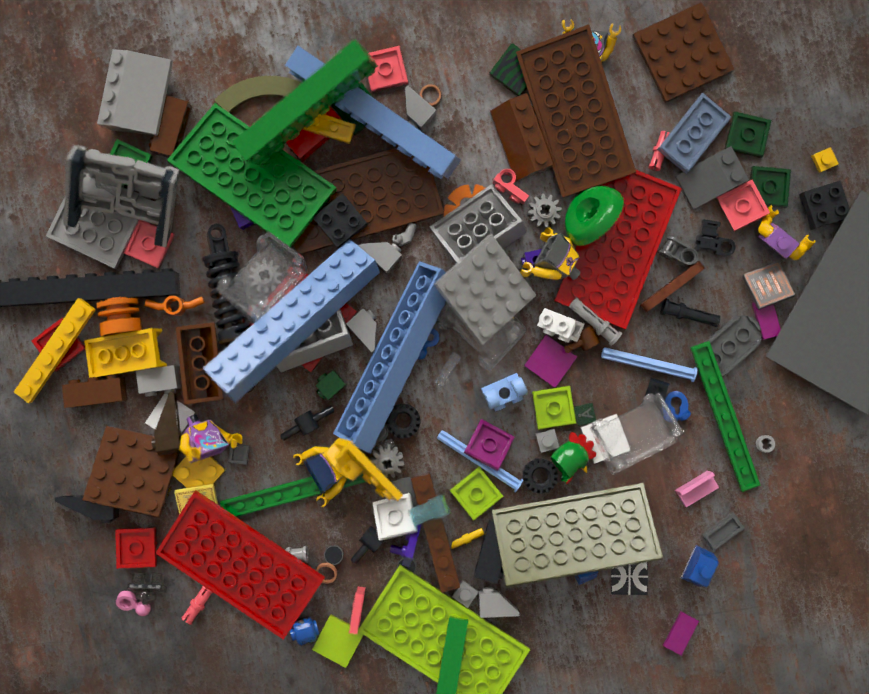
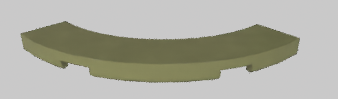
[214,76,302,113]

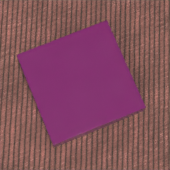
[524,335,577,388]
[464,419,515,471]

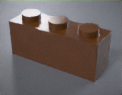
[149,95,192,158]
[62,374,128,408]

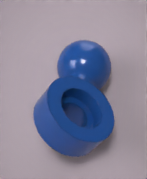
[418,328,440,360]

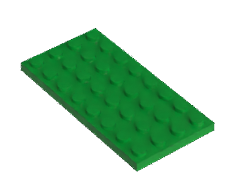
[167,103,337,249]

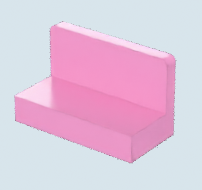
[675,471,719,507]

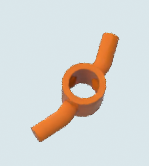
[145,296,205,316]

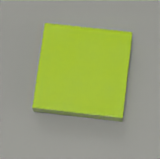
[532,386,576,430]
[450,466,504,521]
[312,614,363,668]

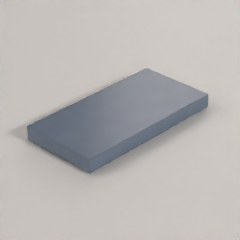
[657,93,731,174]

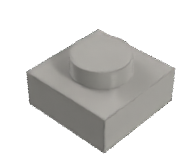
[535,429,559,453]
[452,580,479,608]

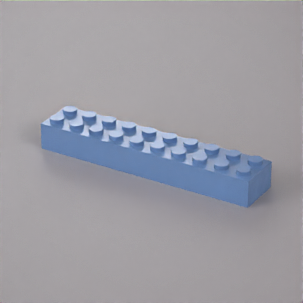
[285,46,461,179]
[203,239,380,403]
[333,261,446,453]

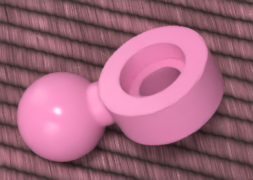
[116,591,151,616]

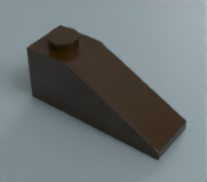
[152,392,181,456]

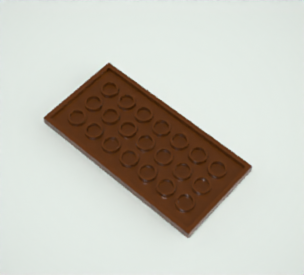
[516,24,637,198]
[294,148,444,255]

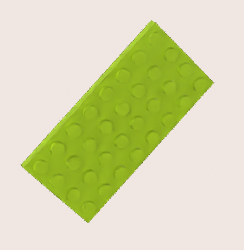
[358,565,530,694]

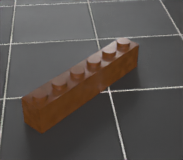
[411,472,460,593]

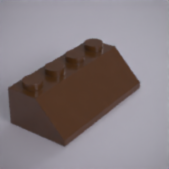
[490,93,553,182]
[176,322,224,404]

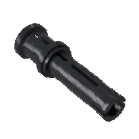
[660,298,721,327]

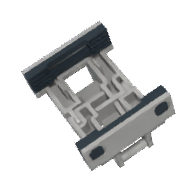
[63,145,179,247]

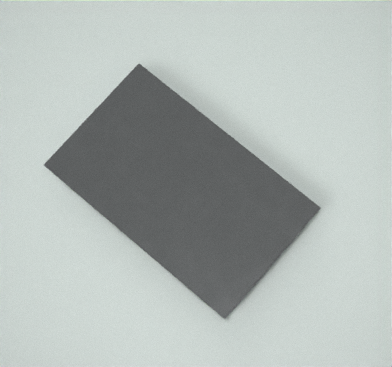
[765,190,869,414]

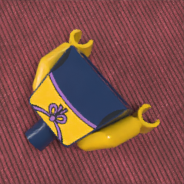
[293,446,346,507]

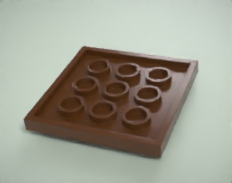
[633,2,735,103]
[82,426,180,518]

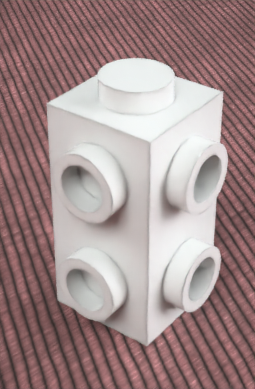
[537,308,584,343]

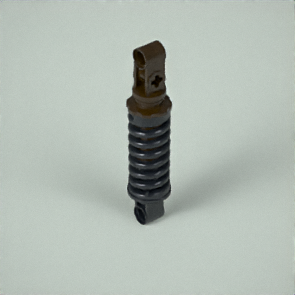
[202,223,255,394]

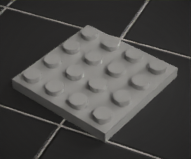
[46,173,143,269]
[434,234,536,345]

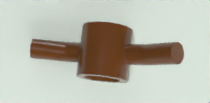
[564,324,614,353]

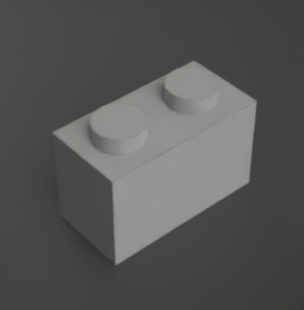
[136,365,181,397]

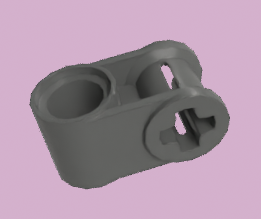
[658,236,698,267]

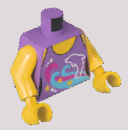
[758,205,816,260]
[179,414,243,464]

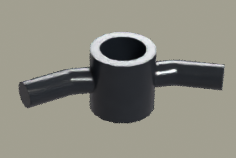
[280,406,334,441]
[351,526,384,564]

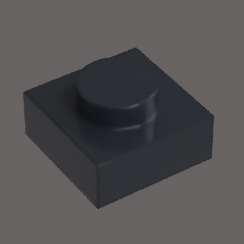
[645,378,670,403]

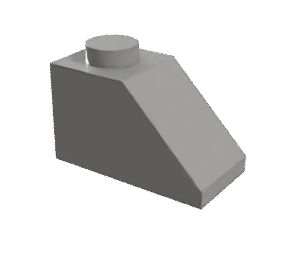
[405,85,436,132]
[359,242,402,274]
[346,309,377,353]
[479,587,519,618]

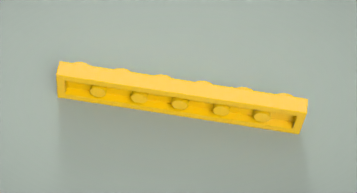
[14,298,96,403]

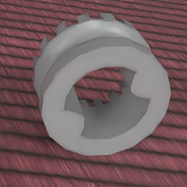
[756,435,775,453]

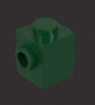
[315,370,347,400]

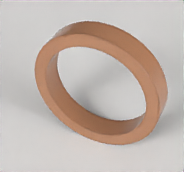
[420,84,441,106]
[316,563,337,584]

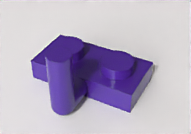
[390,523,421,567]

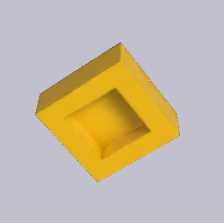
[811,147,839,173]

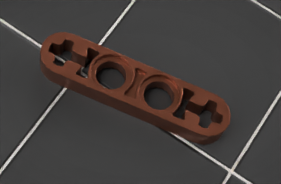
[640,261,705,312]

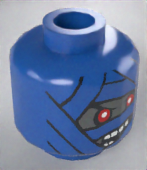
[290,617,319,645]

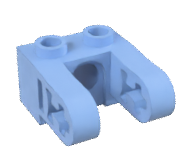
[481,373,528,412]

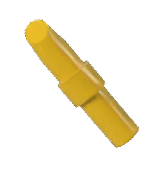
[451,528,485,549]

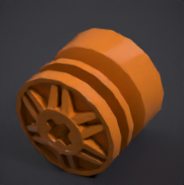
[96,297,142,337]

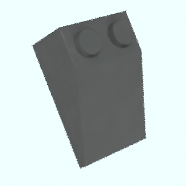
[675,146,749,210]

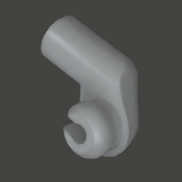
[392,223,417,246]

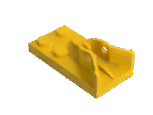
[84,328,167,378]
[324,438,403,501]

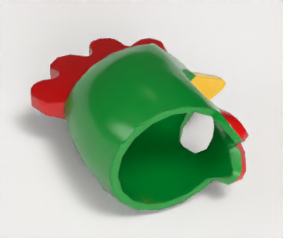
[550,432,596,484]

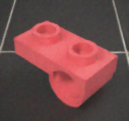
[493,169,529,205]

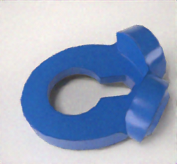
[664,391,691,422]

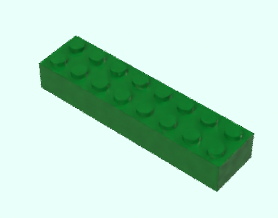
[232,39,378,165]

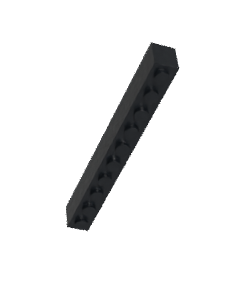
[0,268,180,307]

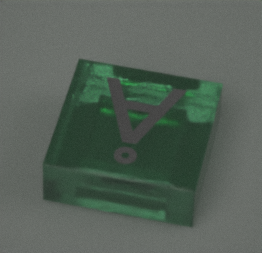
[574,403,597,426]

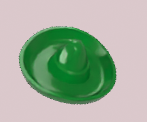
[565,186,624,246]

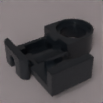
[695,219,736,256]

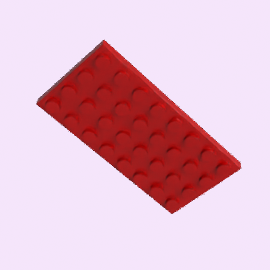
[554,170,682,330]
[155,490,325,640]

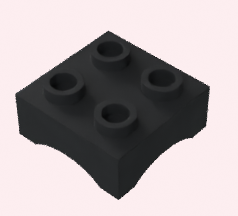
[799,181,850,230]
[314,193,368,249]

